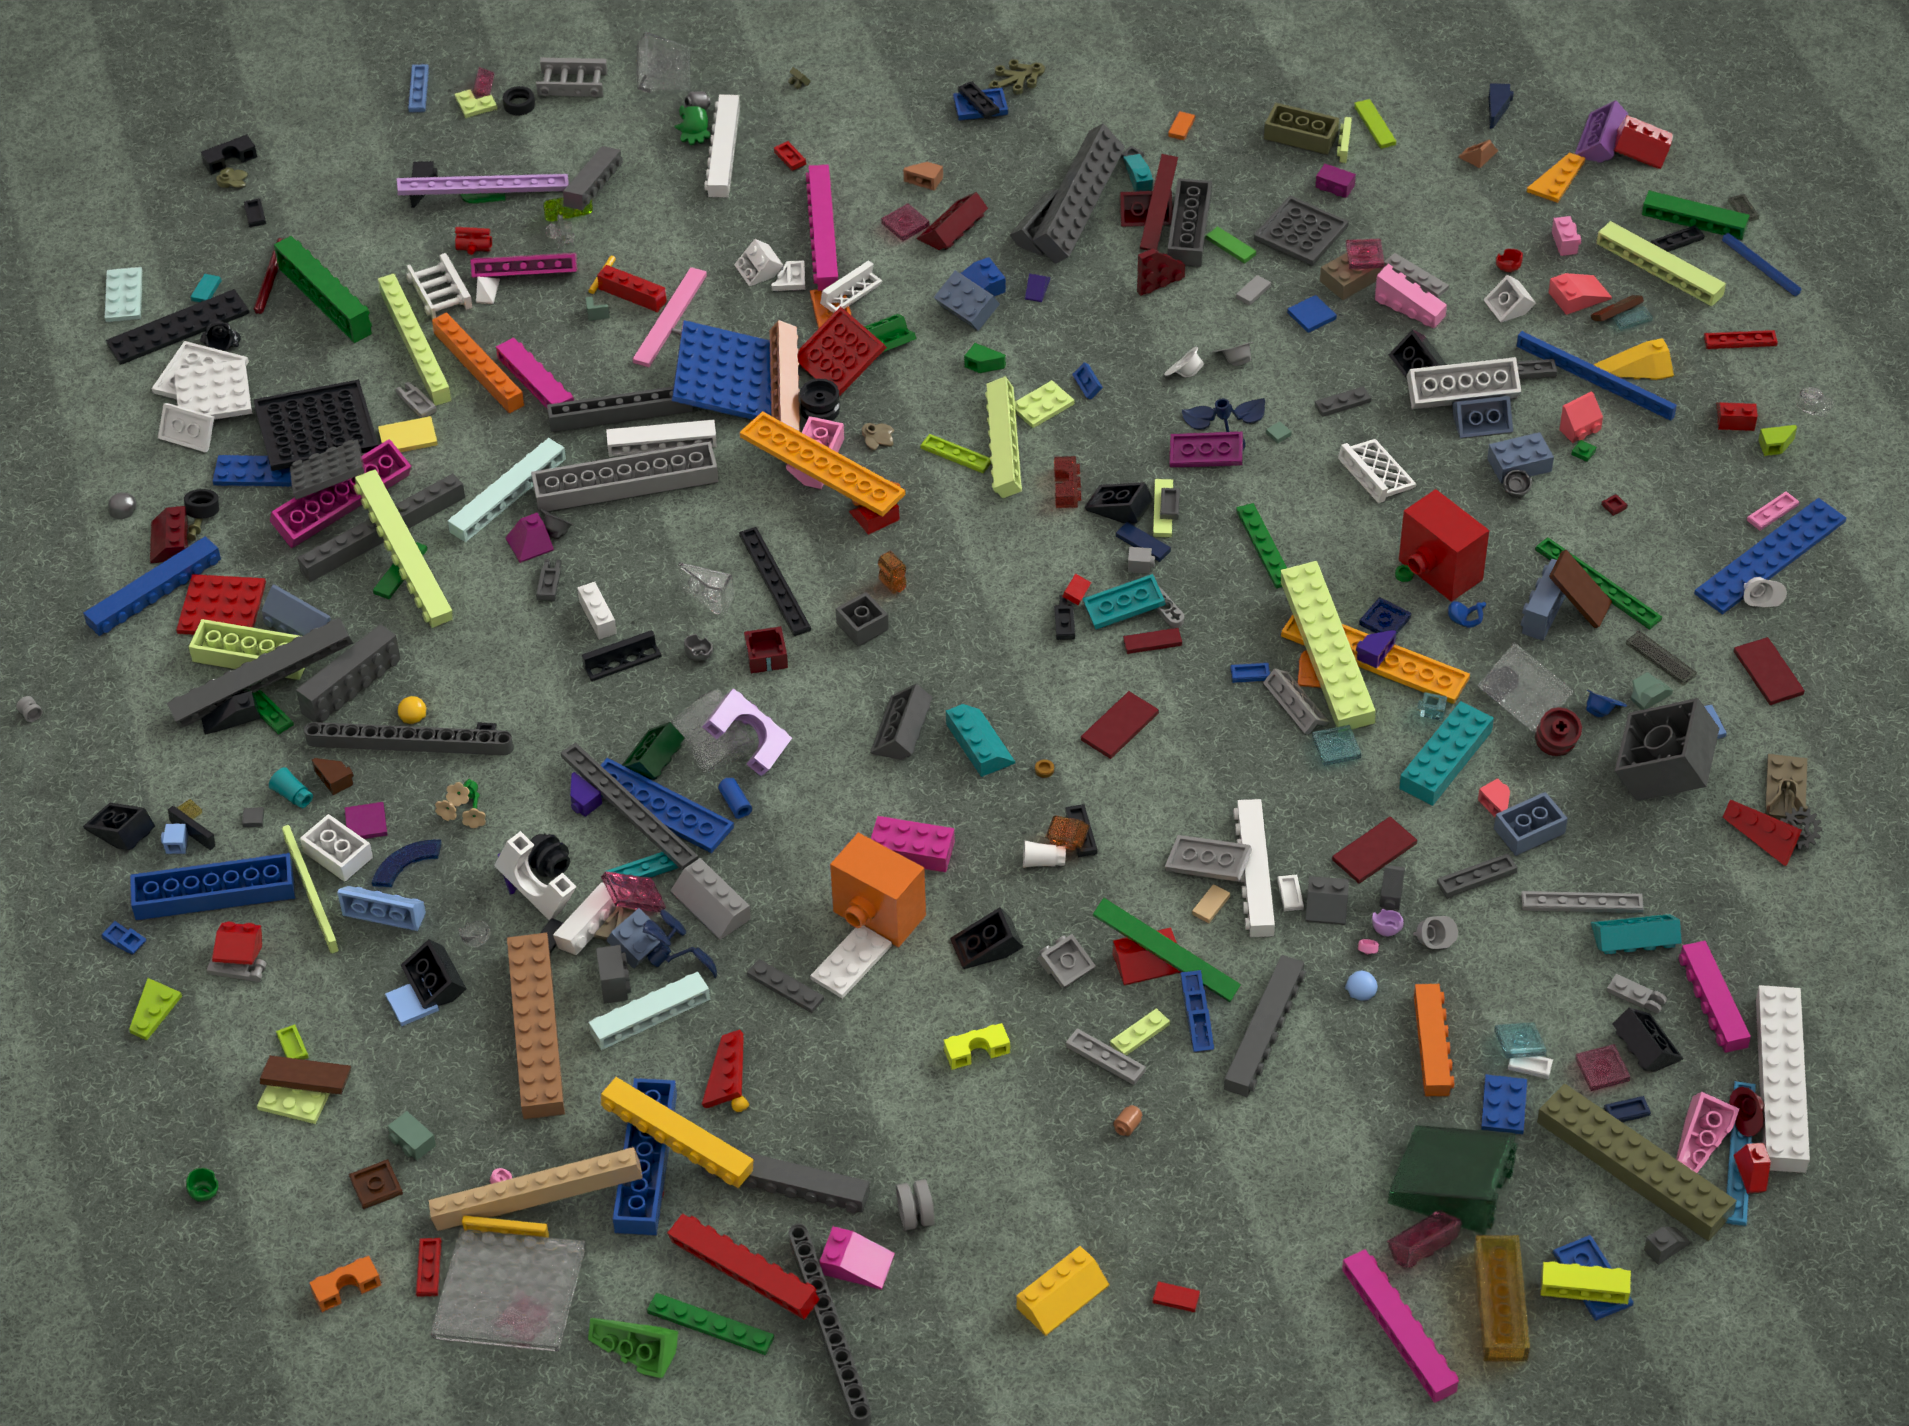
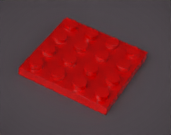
[798,306,887,396]
[176,574,266,635]

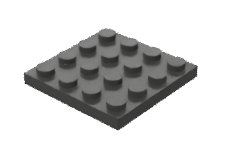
[1254,196,1349,266]
[290,439,365,500]

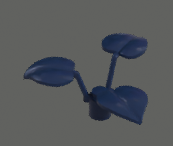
[1182,398,1265,451]
[643,909,717,978]

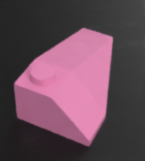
[1676,1092,1739,1173]

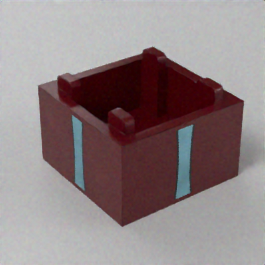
[744,626,788,674]

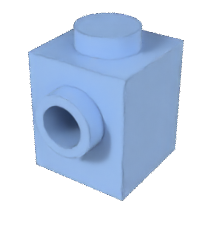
[161,823,189,854]

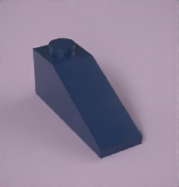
[1489,83,1513,129]

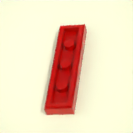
[1704,330,1778,349]

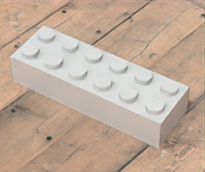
[1407,357,1521,409]

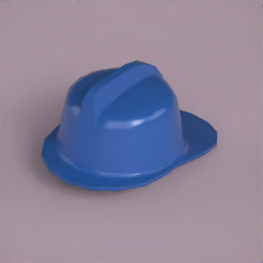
[1586,690,1627,717]

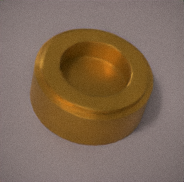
[1035,760,1054,778]

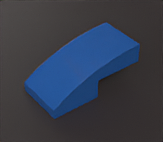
[102,921,146,954]

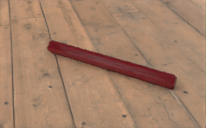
[254,238,284,314]

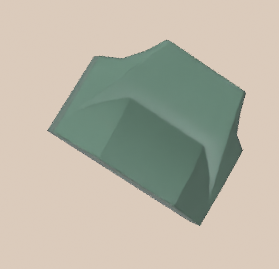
[1631,672,1673,710]

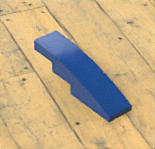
[1180,970,1214,1052]

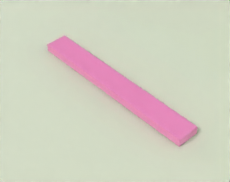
[633,267,707,367]

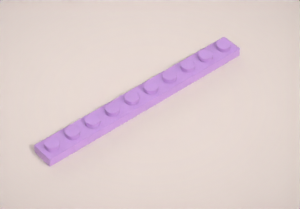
[397,174,569,195]

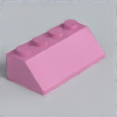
[786,416,844,489]

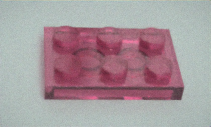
[601,872,666,912]

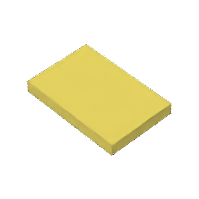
[378,416,438,452]

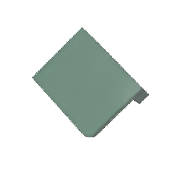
[585,296,610,321]

